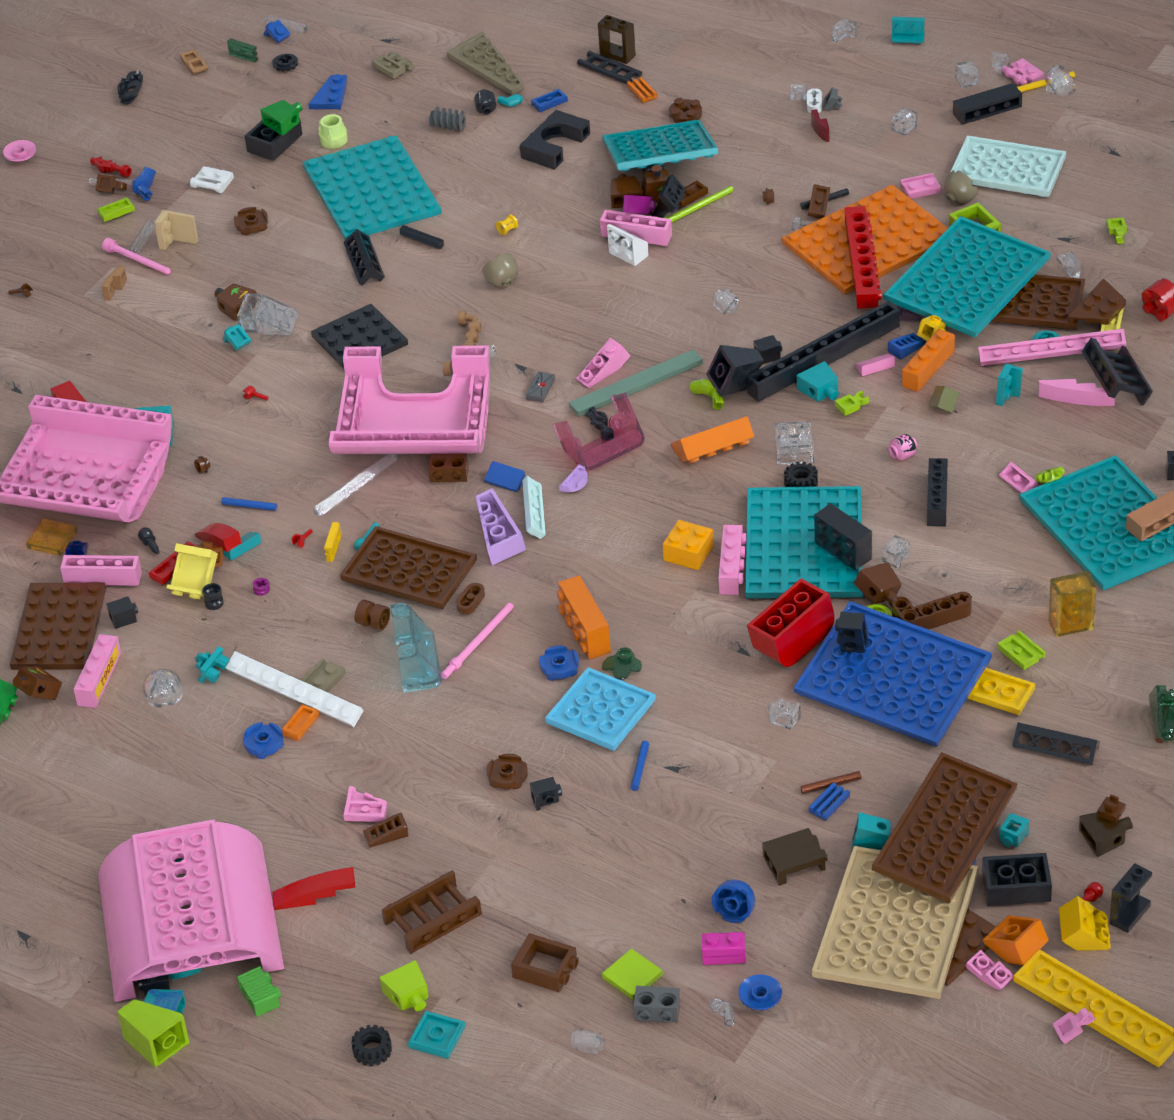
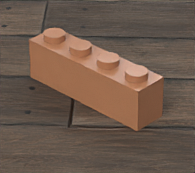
[1126,490,1174,541]

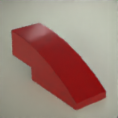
[195,523,242,552]

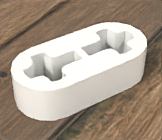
[807,88,822,113]

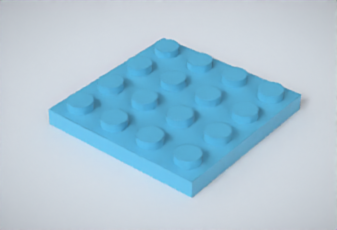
[545,667,656,751]

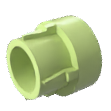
[318,114,348,149]

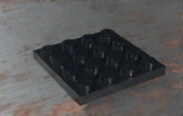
[311,304,408,369]

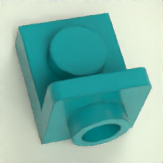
[222,324,252,351]

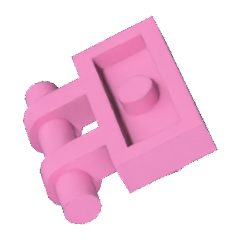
[1001,58,1044,85]

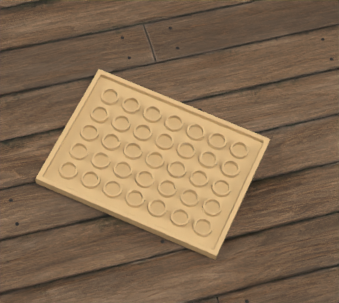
[812,846,978,999]

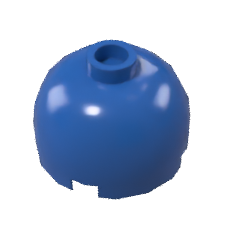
[711,879,755,923]

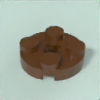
[669,98,702,123]
[234,207,268,235]
[487,753,528,789]

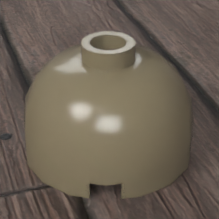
[943,170,978,204]
[482,254,518,287]

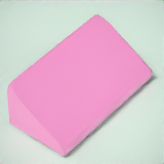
[854,354,895,377]
[999,462,1040,494]

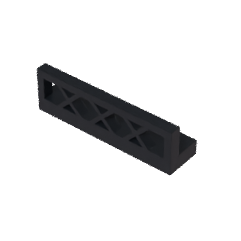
[343,229,385,286]
[1012,722,1100,764]

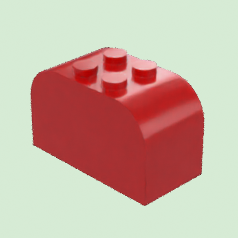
[747,578,835,667]

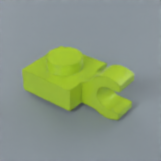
[1106,217,1127,244]

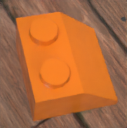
[983,915,1049,965]

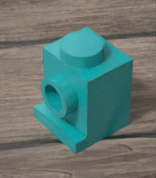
[999,812,1029,848]

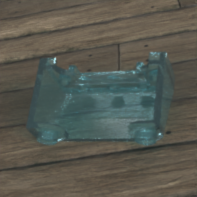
[390,603,441,693]

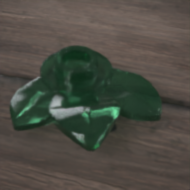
[602,647,642,680]

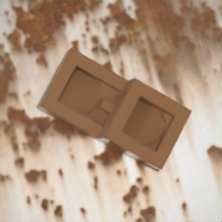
[180,49,208,74]
[101,265,127,300]

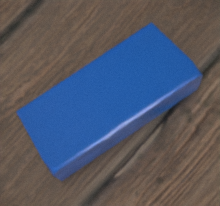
[484,461,525,492]

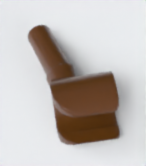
[8,283,33,297]

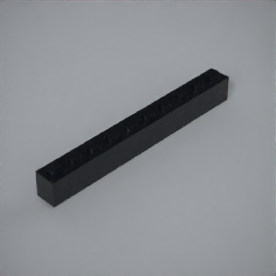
[746,301,900,402]

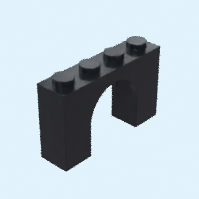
[519,110,591,170]

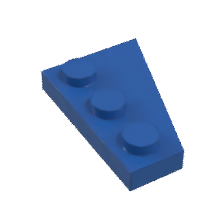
[308,74,348,109]

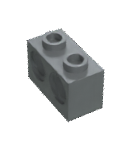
[633,986,681,1023]

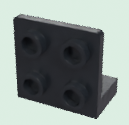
[652,174,686,218]

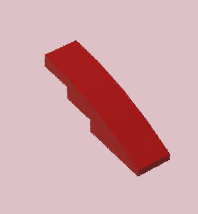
[272,867,356,910]

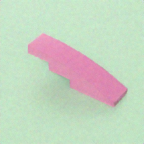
[1038,379,1115,406]

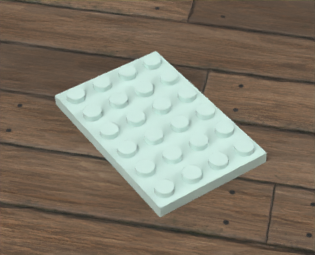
[950,135,1066,197]

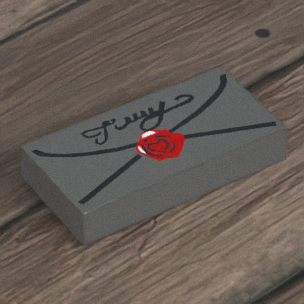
[526,372,555,402]

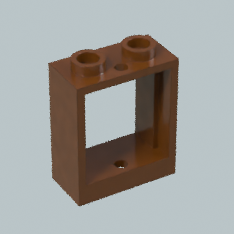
[511,933,579,992]

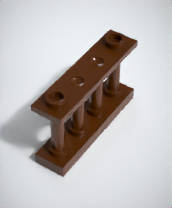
[382,870,482,954]

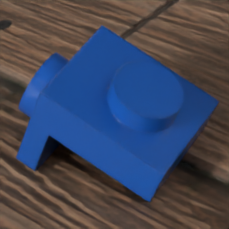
[264,19,291,44]

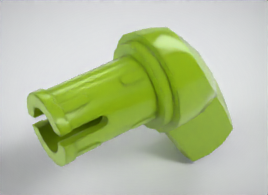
[689,379,725,410]

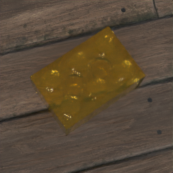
[1049,571,1096,637]

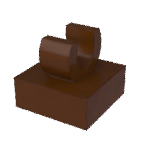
[1097,794,1126,823]

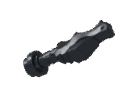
[585,407,614,441]

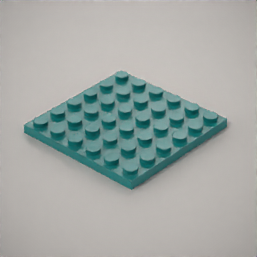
[602,119,719,171]

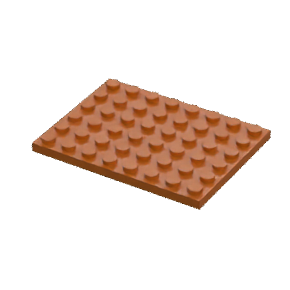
[782,184,948,294]

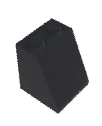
[706,345,764,396]

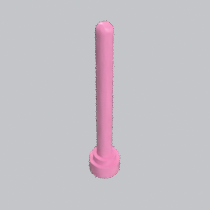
[102,238,171,275]

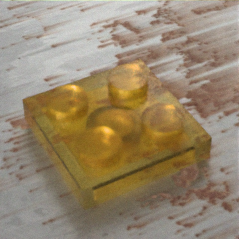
[26,518,78,556]

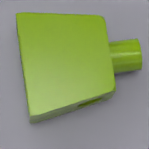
[379,960,429,1012]

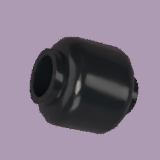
[474,89,497,114]

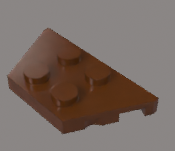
[1068,279,1126,325]

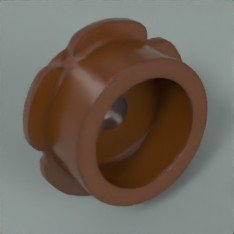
[763,188,774,205]
[194,456,210,474]

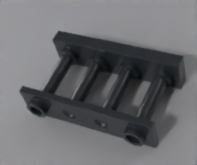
[1082,338,1153,405]

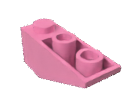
[576,338,631,388]

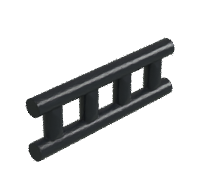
[577,51,642,84]

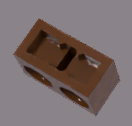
[428,453,469,482]

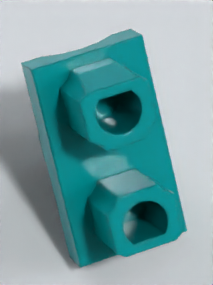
[195,646,230,683]

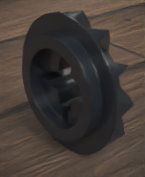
[272,54,298,72]

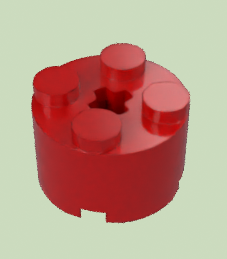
[1142,278,1174,322]

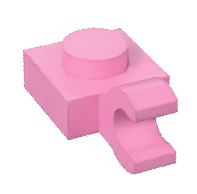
[1053,1008,1095,1044]

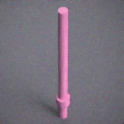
[440,603,514,679]

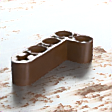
[892,591,972,630]

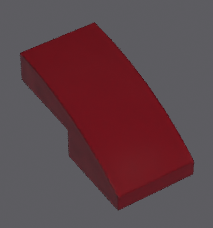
[811,109,830,142]

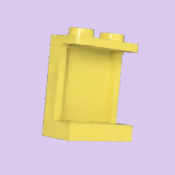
[166,543,218,600]

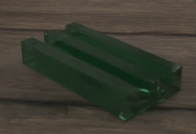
[227,38,258,62]

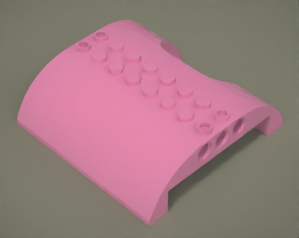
[329,345,490,454]

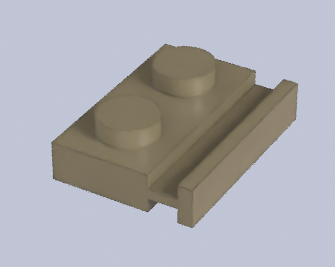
[301,658,346,693]

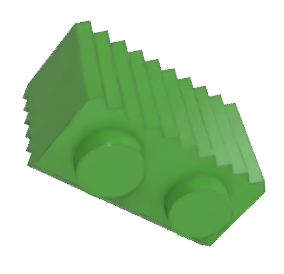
[237,966,281,1017]

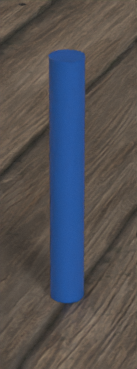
[222,497,277,511]
[630,741,649,791]

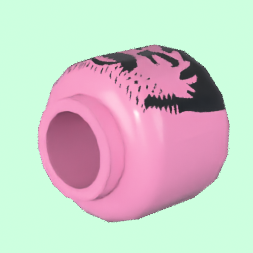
[888,434,917,461]

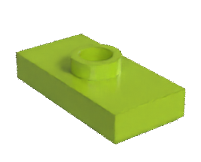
[97,197,135,222]

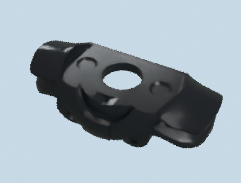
[117,70,143,105]

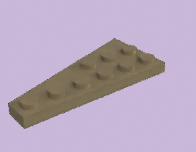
[447,31,524,95]

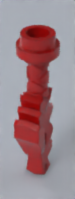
[90,157,132,177]

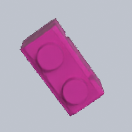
[701,932,746,965]

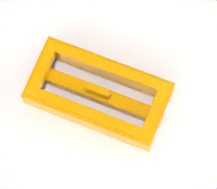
[324,522,342,562]

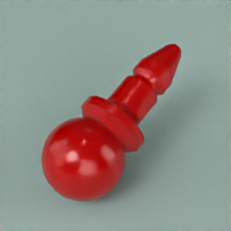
[1082,882,1104,902]

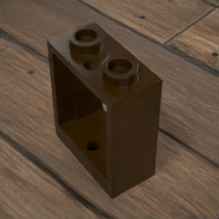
[598,15,636,64]

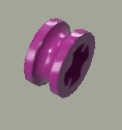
[252,578,270,596]

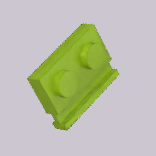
[997,630,1046,670]

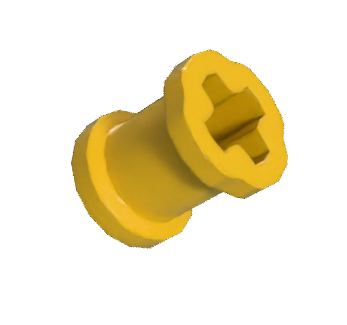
[495,214,518,236]

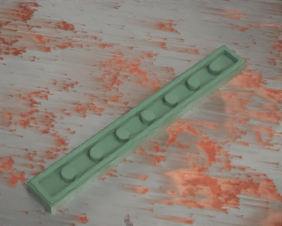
[569,349,703,417]

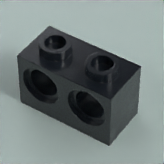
[835,612,868,653]

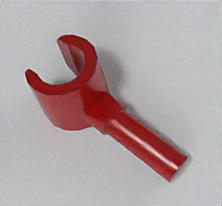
[243,386,269,401]
[291,529,313,548]

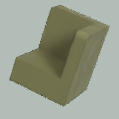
[929,386,960,413]

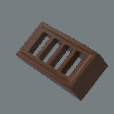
[363,812,409,848]

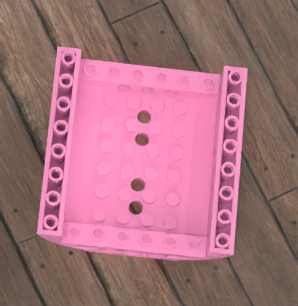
[0,395,171,523]
[98,819,284,1002]

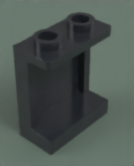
[1109,863,1152,933]

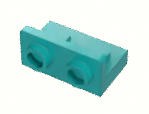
[891,17,925,44]
[996,363,1023,406]

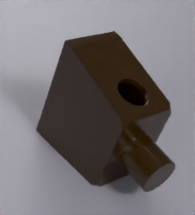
[1079,812,1133,857]

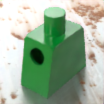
[260,100,303,136]

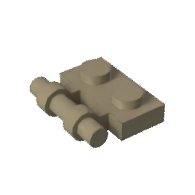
[372,52,414,79]

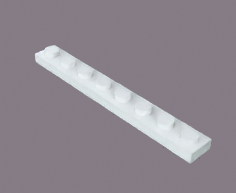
[225,651,364,727]

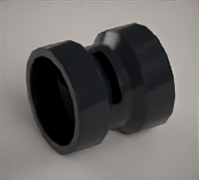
[202,583,224,610]

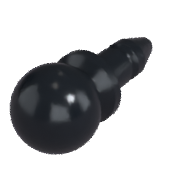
[138,527,159,554]

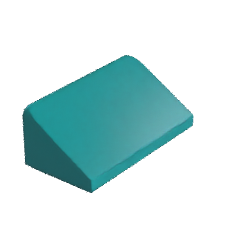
[223,532,261,561]

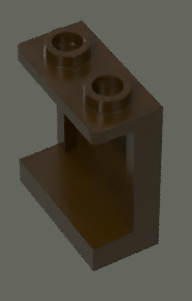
[762,828,828,886]

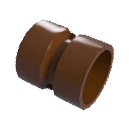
[354,599,390,631]

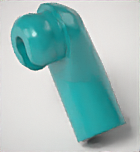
[497,94,523,107]

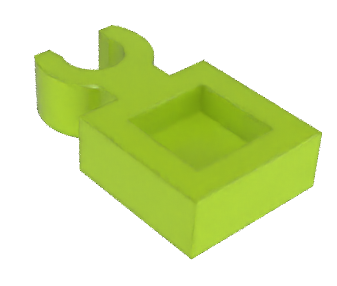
[835,391,869,416]

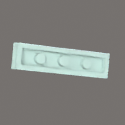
[522,476,546,539]

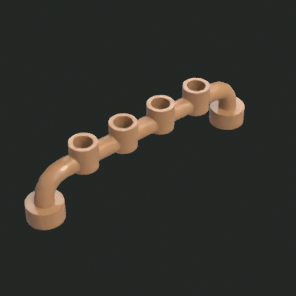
[443,311,481,376]

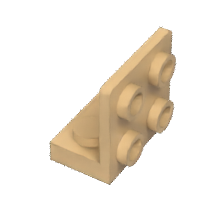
[155,210,198,250]

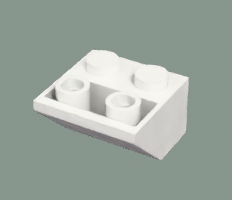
[607,224,649,266]

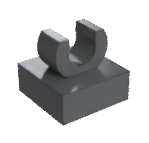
[824,87,842,111]

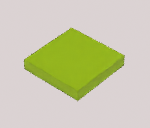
[602,948,663,1000]

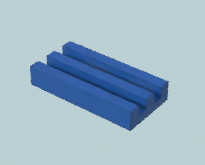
[531,89,568,113]
[809,782,850,821]

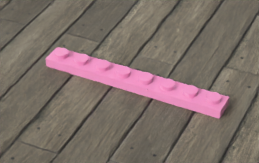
[978,329,1126,366]

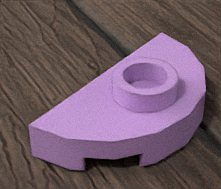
[559,464,588,492]

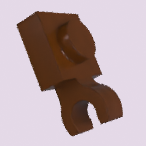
[96,174,127,193]

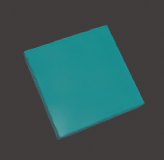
[408,1010,466,1059]

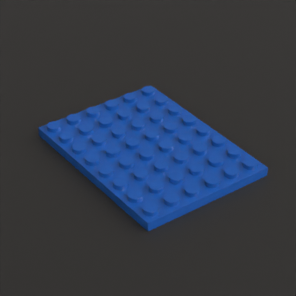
[793,601,992,747]

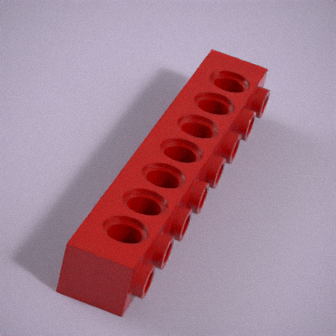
[845,206,882,309]

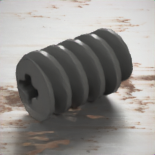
[429,106,466,132]

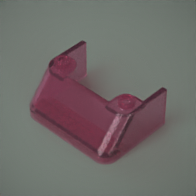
[552,392,645,470]

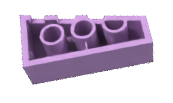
[476,488,526,565]

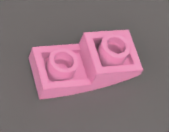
[966,950,1014,991]

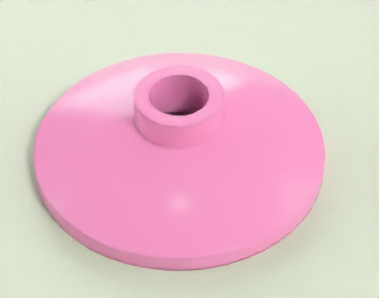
[3,140,36,162]

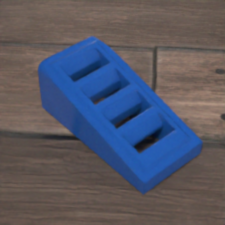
[888,333,926,360]

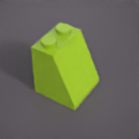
[117,999,190,1068]

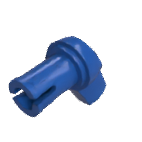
[132,167,156,201]

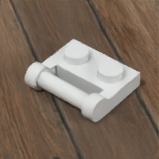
[190,166,234,193]

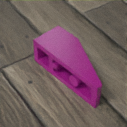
[623,195,656,214]

